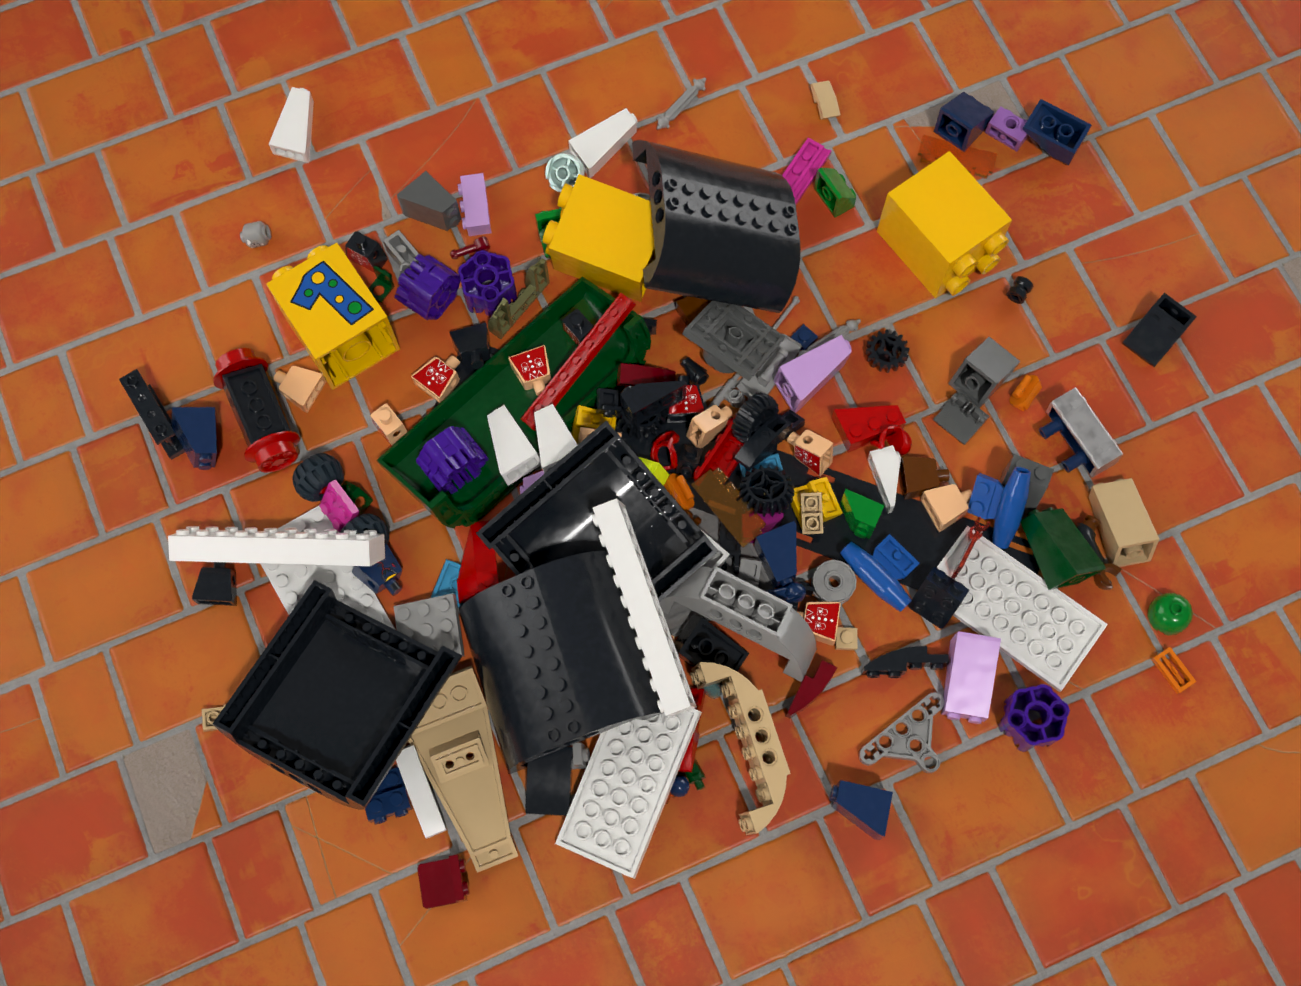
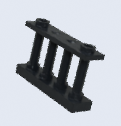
[119,369,185,460]

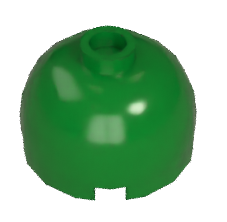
[1147,592,1193,636]

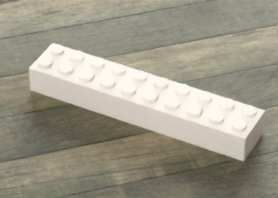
[592,498,697,716]
[168,526,385,566]

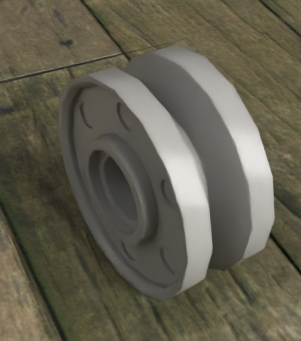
[811,560,857,605]

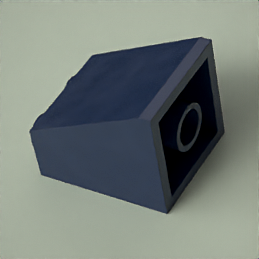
[934,92,994,152]
[171,407,217,470]
[754,521,797,589]
[829,780,893,840]

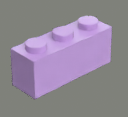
[458,173,492,236]

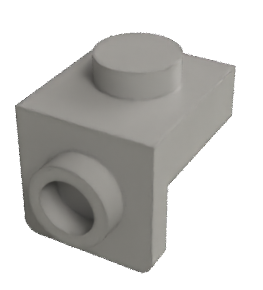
[738,557,762,587]
[572,742,590,770]

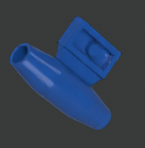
[967,467,1031,549]
[840,534,919,612]

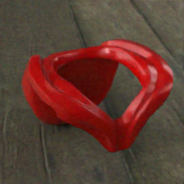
[869,425,912,455]
[650,431,680,470]

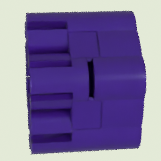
[458,250,518,316]
[394,254,461,320]
[416,426,489,494]
[998,684,1070,752]

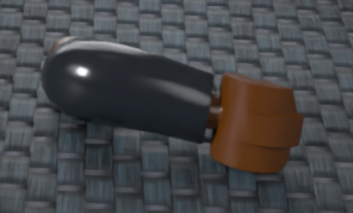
[1075,515,1122,590]

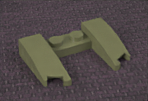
[488,258,550,339]

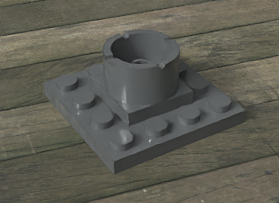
[682,301,785,381]

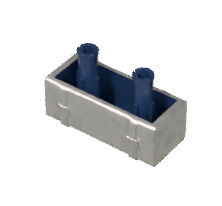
[1038,387,1123,478]

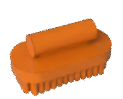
[1009,375,1042,411]
[664,473,695,511]

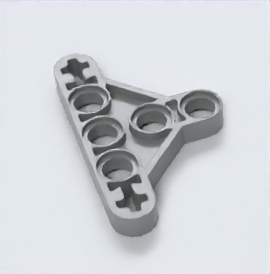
[859,692,944,773]

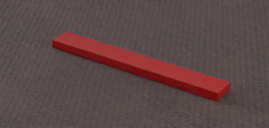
[521,293,636,431]

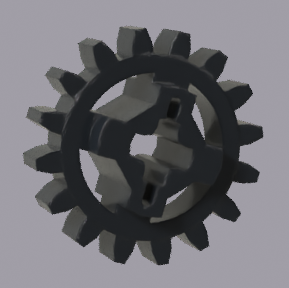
[865,329,910,373]

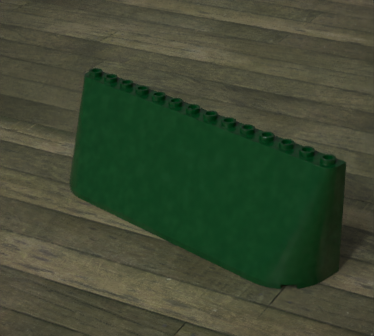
[377,277,651,528]

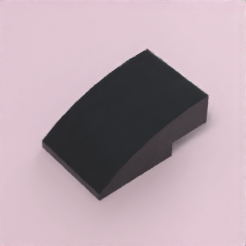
[526,747,573,816]

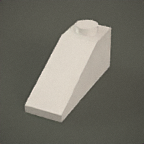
[867,445,901,514]

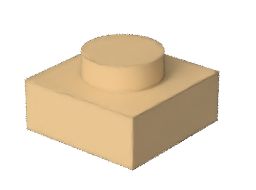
[835,627,858,650]

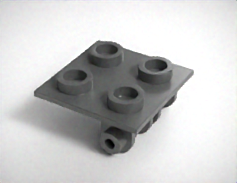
[933,392,990,445]

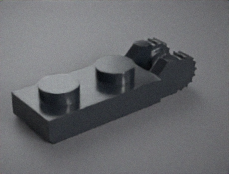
[720,516,741,573]

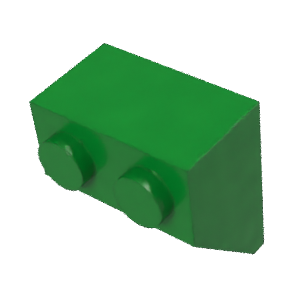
[814,168,856,218]
[840,489,885,539]

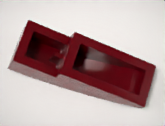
[617,363,676,387]
[786,660,838,719]

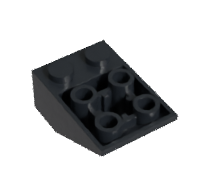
[1123,293,1197,367]

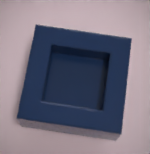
[790,324,818,350]

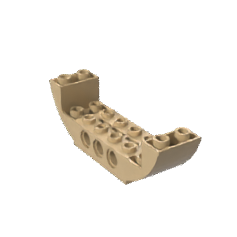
[690,662,791,835]

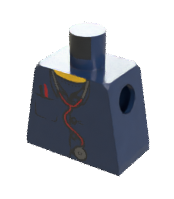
[352,544,402,596]

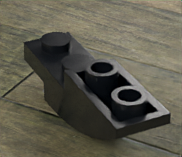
[734,410,805,470]
[861,646,949,678]

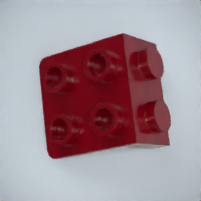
[417,854,470,909]

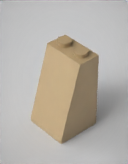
[1089,478,1159,567]

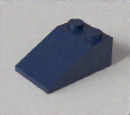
[1023,99,1092,165]

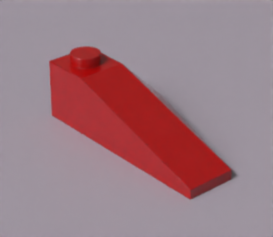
[457,520,499,604]

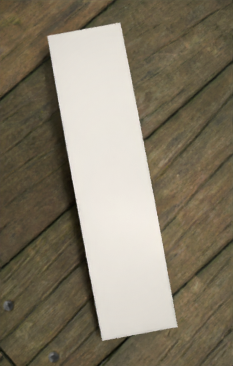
[396,745,447,839]

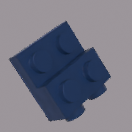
[365,767,413,825]

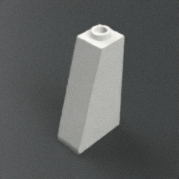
[269,87,314,163]
[568,108,638,178]
[534,404,577,474]
[487,405,541,486]

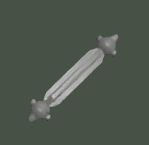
[657,77,706,130]
[798,319,861,357]

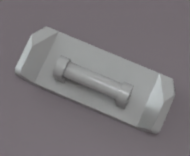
[737,334,802,398]

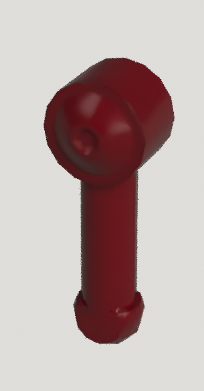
[450,237,490,259]

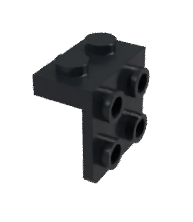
[908,567,969,629]

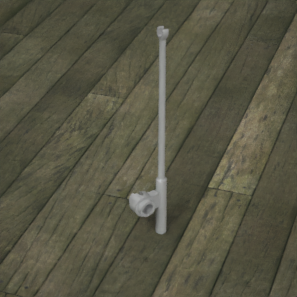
[706,296,800,409]

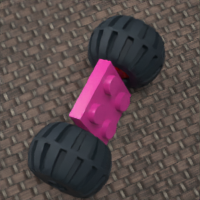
[292,453,390,544]

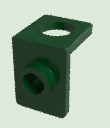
[368,266,395,303]
[341,481,373,515]

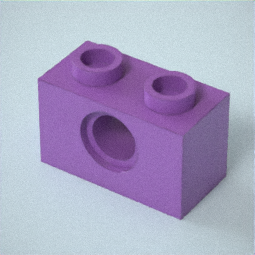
[985,106,1029,152]

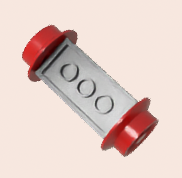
[213,348,300,473]

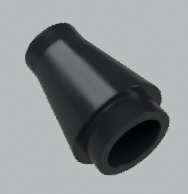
[681,357,709,386]

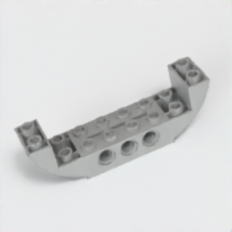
[659,566,817,682]

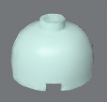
[545,153,585,192]

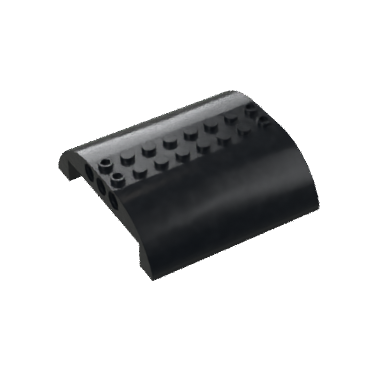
[632,140,801,313]
[476,421,719,602]
[459,551,664,774]
[213,580,462,810]

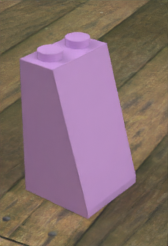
[773,335,852,413]
[941,631,1001,724]

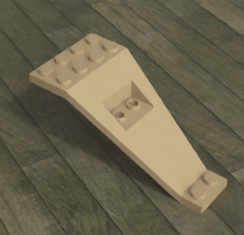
[408,665,518,873]

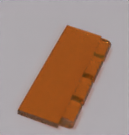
[918,135,997,179]
[691,468,766,548]

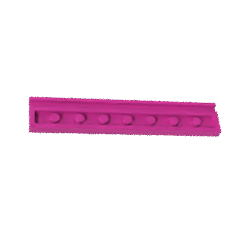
[782,138,832,205]

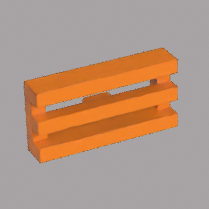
[1151,647,1197,695]

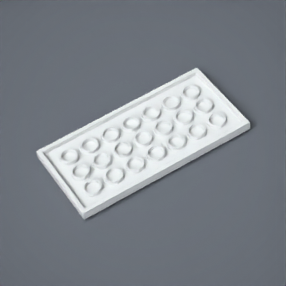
[260,506,396,630]
[937,526,1108,692]
[555,709,702,879]

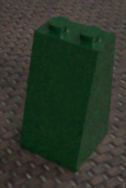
[1021,507,1106,590]

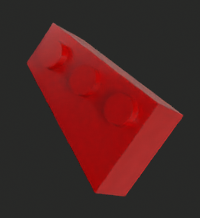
[831,405,906,452]

